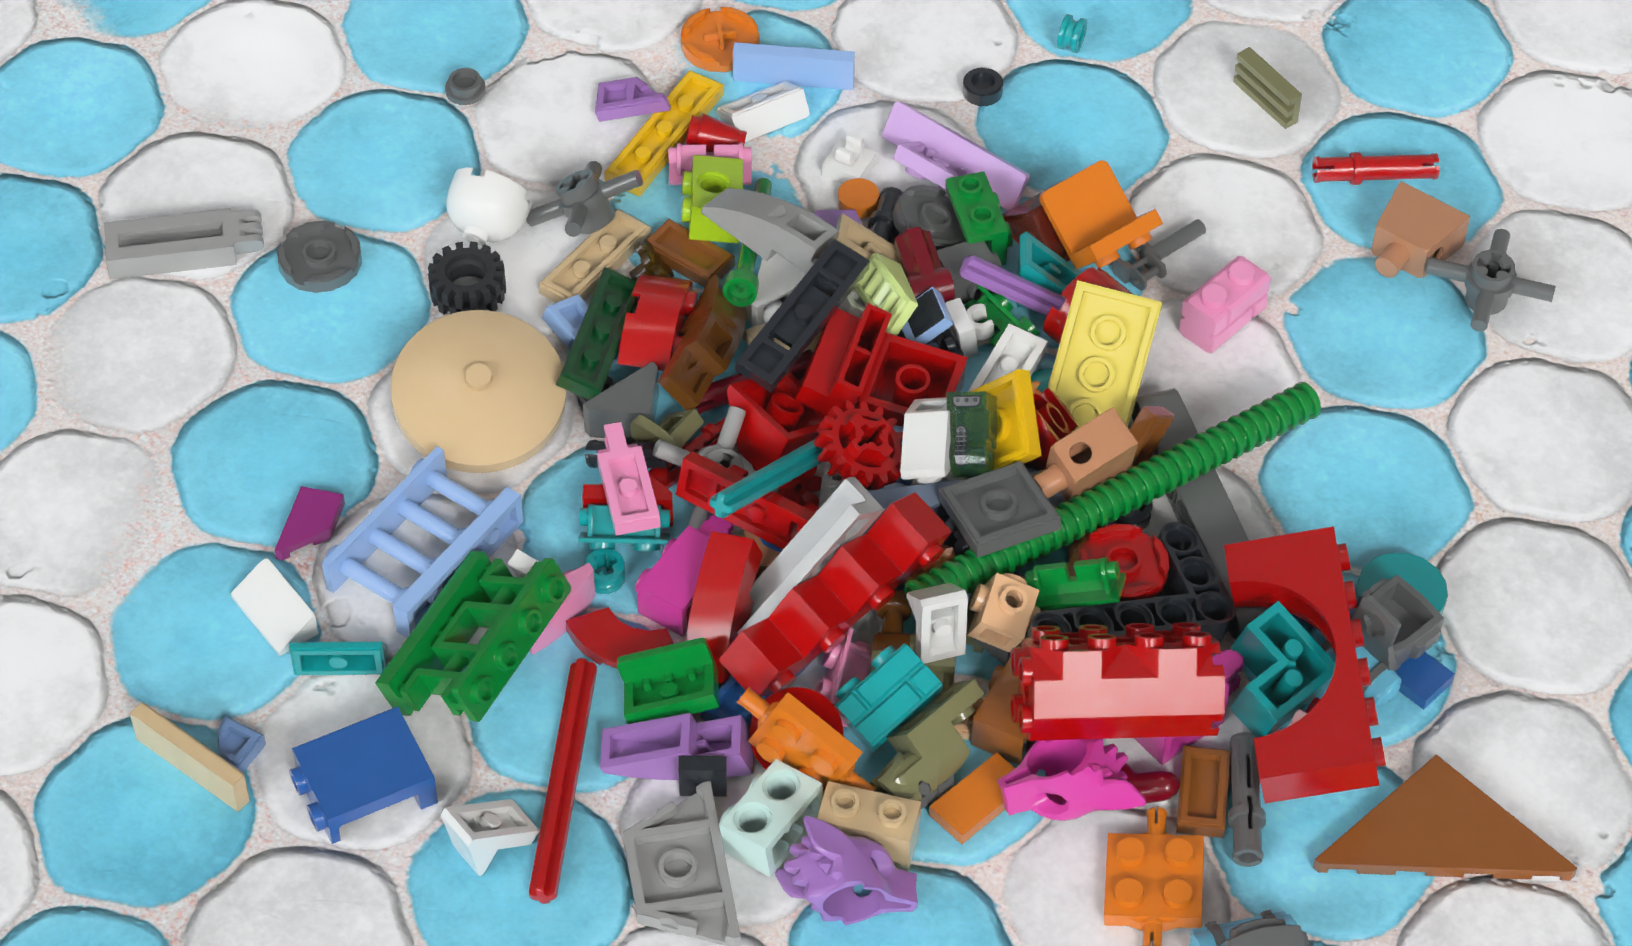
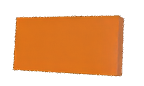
[929,752,1015,844]

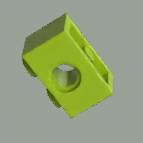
[681,155,743,244]

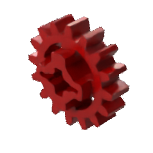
[814,400,903,490]

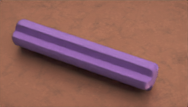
[960,255,1066,316]

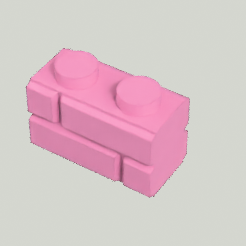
[1179,256,1271,354]

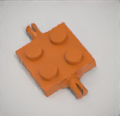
[736,687,876,793]
[1104,807,1204,946]

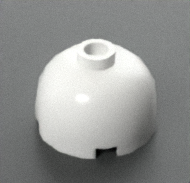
[446,167,533,246]

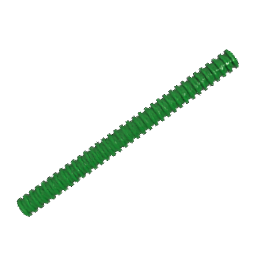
[904,382,1321,608]

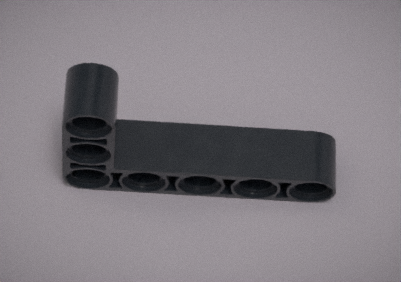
[1020,522,1236,647]

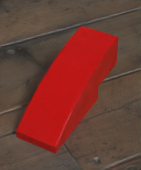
[685,531,763,685]

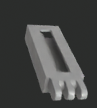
[104,208,264,279]

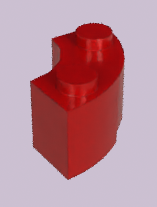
[617,274,698,371]

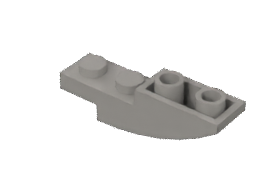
[701,188,864,282]

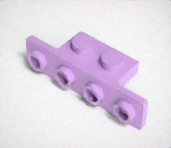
[882,101,1030,211]

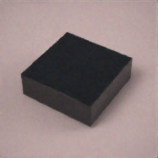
[678,755,727,797]

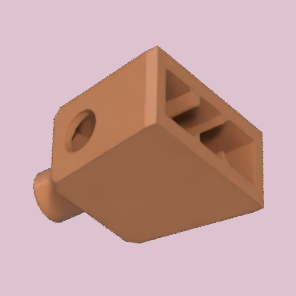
[1371,181,1470,278]
[1032,407,1138,501]

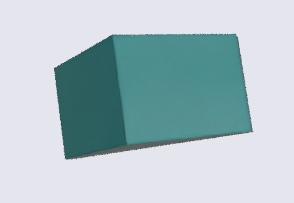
[1017,232,1082,307]

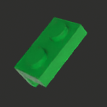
[945,171,1013,266]
[617,637,719,724]

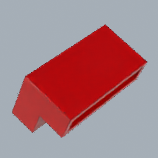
[795,303,892,415]

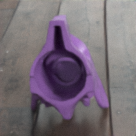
[775,816,918,925]

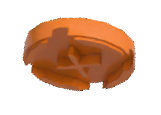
[681,7,760,72]

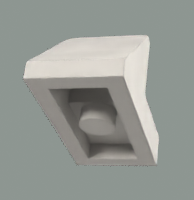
[907,583,968,664]
[441,799,540,876]

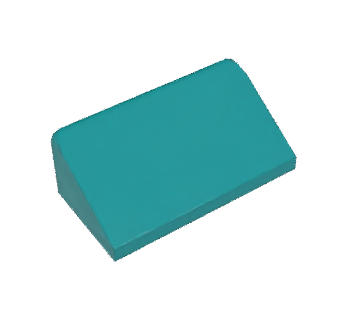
[289,642,388,676]

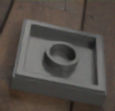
[939,461,1061,558]

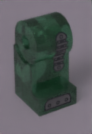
[946,391,997,477]

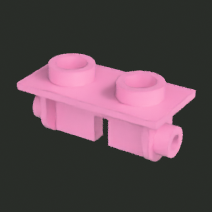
[669,143,752,185]
[815,627,872,727]

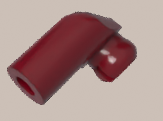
[1120,763,1180,804]

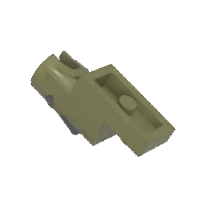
[870,679,984,809]

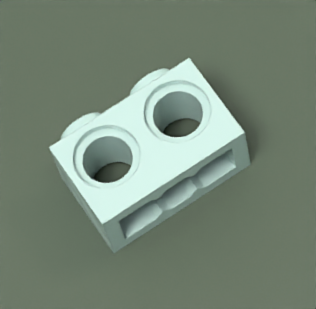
[719,759,824,877]

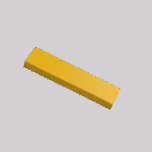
[604,70,724,197]

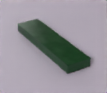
[556,267,638,400]

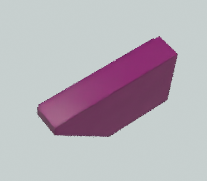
[275,486,345,561]

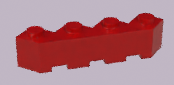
[719,492,952,697]

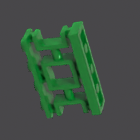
[375,551,571,722]

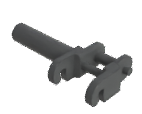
[1107,219,1206,290]

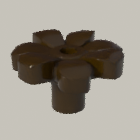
[629,239,675,281]

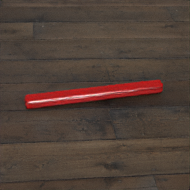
[529,658,597,904]

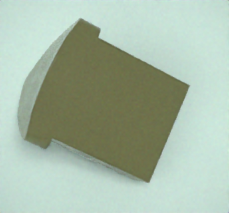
[630,409,704,448]

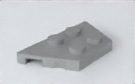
[623,781,741,946]

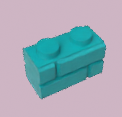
[835,643,943,753]

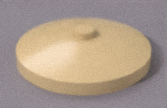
[391,310,566,473]

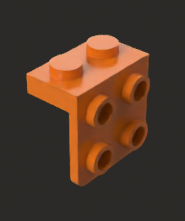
[1039,160,1163,270]

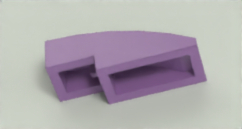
[600,713,753,780]

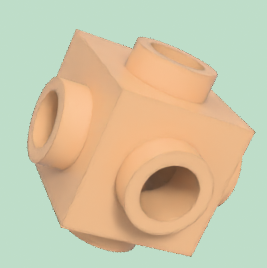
[967,573,1040,653]

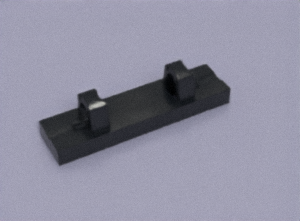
[735,239,870,393]

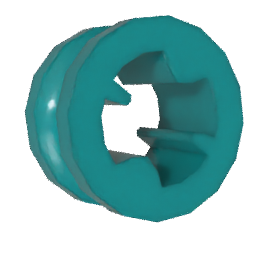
[1057,14,1087,53]
[584,548,625,594]

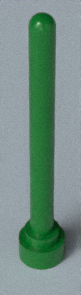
[723,178,772,307]

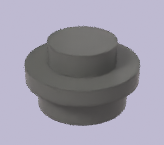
[445,68,486,105]

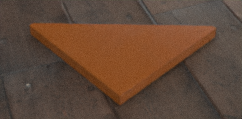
[1313,754,1577,881]

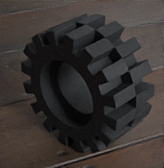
[428,241,506,315]

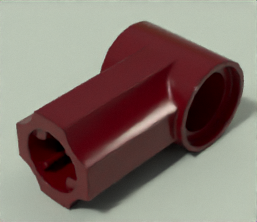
[894,227,955,303]

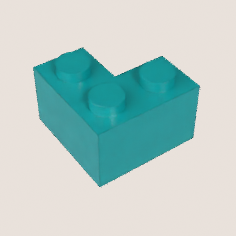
[1230,601,1336,737]

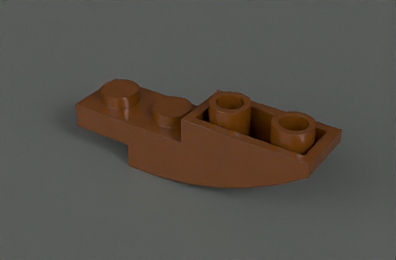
[657,274,747,410]

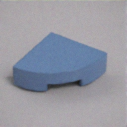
[218,716,266,773]

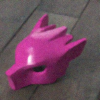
[997,739,1146,821]

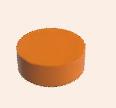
[838,178,879,219]

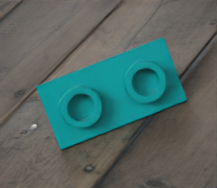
[578,504,671,551]

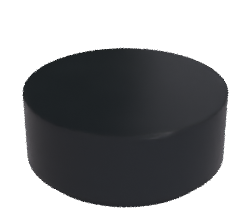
[962,68,1003,106]

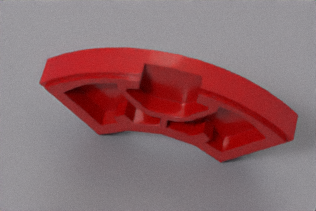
[566,607,674,669]

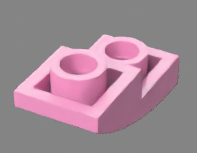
[529,563,595,655]

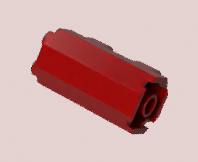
[1010,622,1225,741]

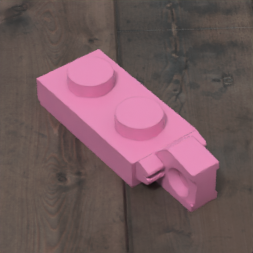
[597,422,660,535]

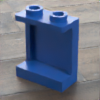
[289,706,438,844]

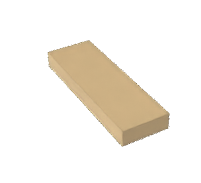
[539,209,651,303]
[130,702,250,812]

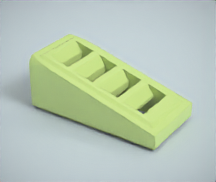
[855,253,918,336]

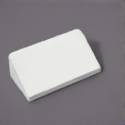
[716,81,810,142]
[231,558,319,656]

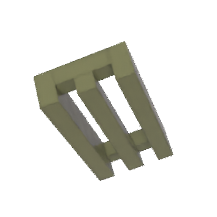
[1233,47,1302,129]

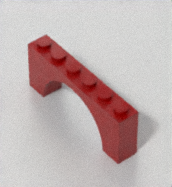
[1224,526,1386,804]

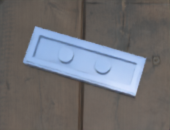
[733,42,855,90]

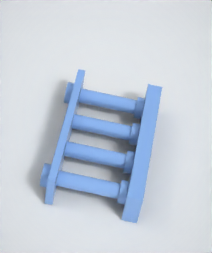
[322,446,524,638]

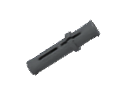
[1228,732,1266,867]

